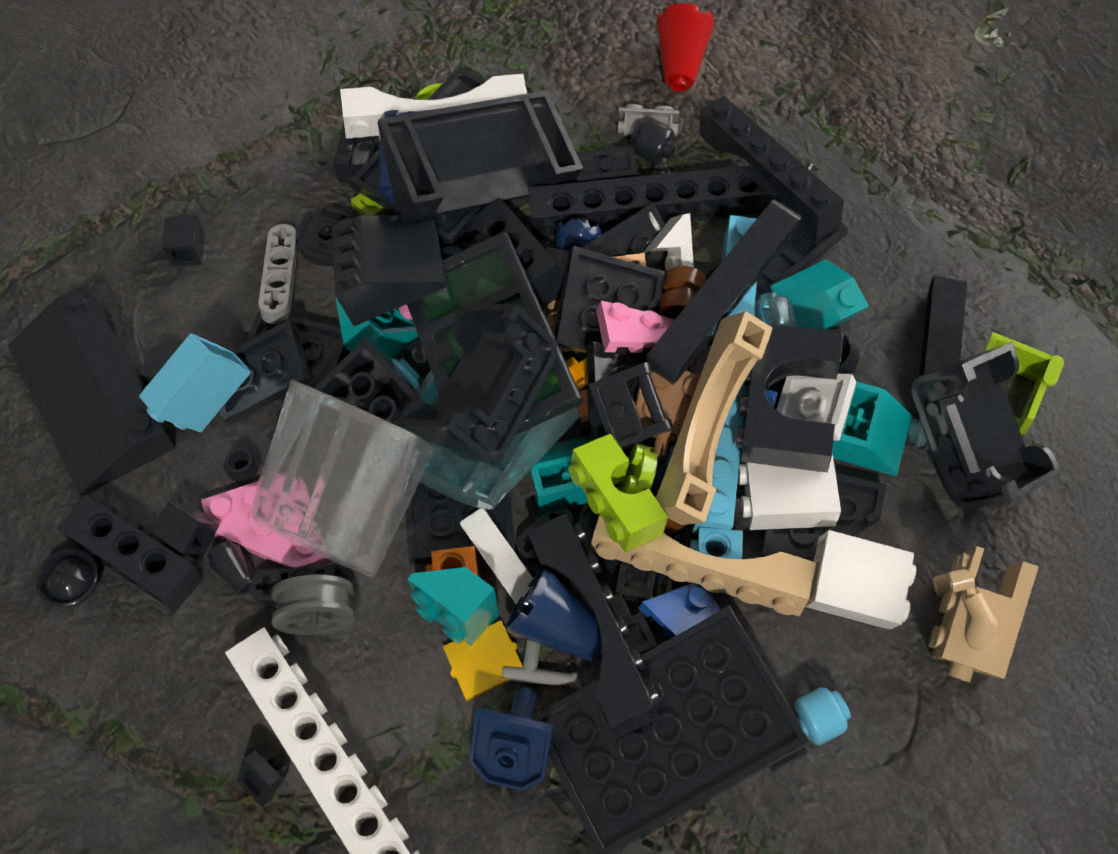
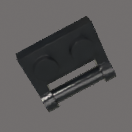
[588,362,674,449]

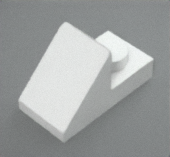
[645,214,694,271]

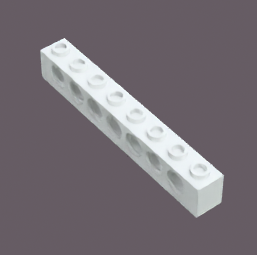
[225,627,420,854]

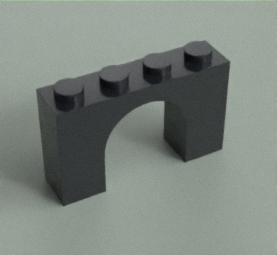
[735,323,843,473]

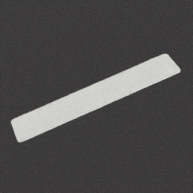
[460,508,533,603]

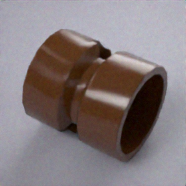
[658,266,707,319]

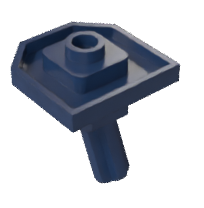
[469,688,554,791]

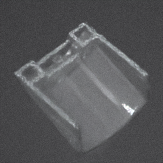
[247,379,435,578]

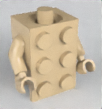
[928,546,1039,683]

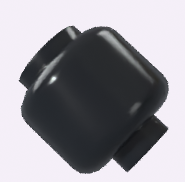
[630,119,677,165]

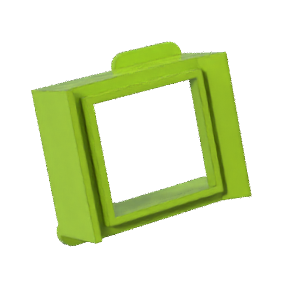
[983,332,1064,438]

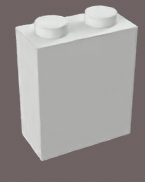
[738,454,841,530]
[805,530,916,630]

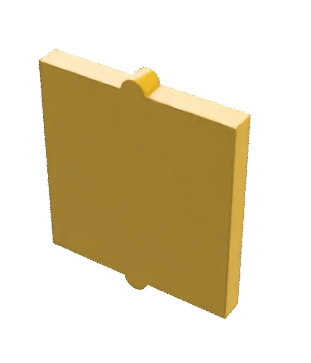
[443,621,523,701]

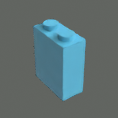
[139,333,251,432]

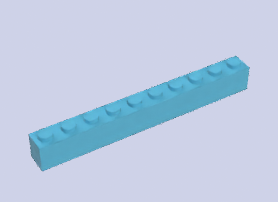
[691,215,757,535]

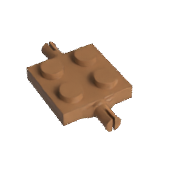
[635,370,700,461]

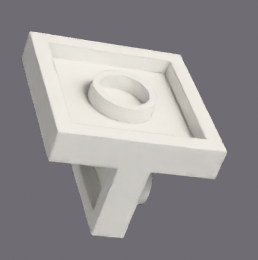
[776,374,856,441]

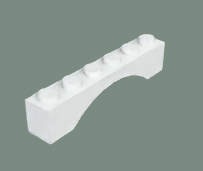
[340,74,527,138]

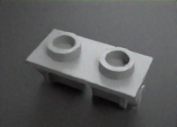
[618,104,679,136]

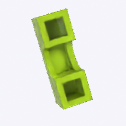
[569,434,668,553]

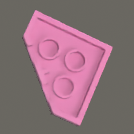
[201,469,331,568]

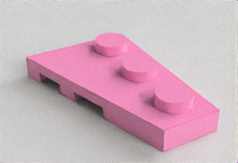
[596,301,675,353]

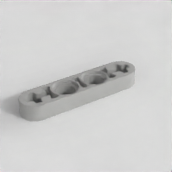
[258,224,298,324]

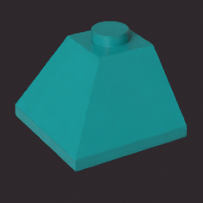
[770,259,869,330]
[336,298,419,359]

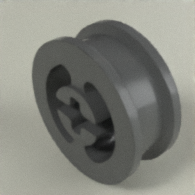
[271,575,355,635]

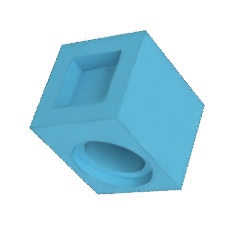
[690,527,743,559]

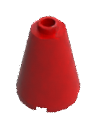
[656,3,714,92]

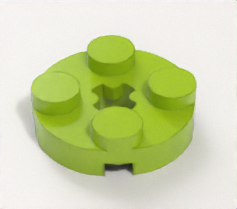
[616,443,658,494]

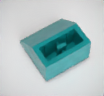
[832,381,912,477]
[523,435,591,514]
[408,567,499,646]

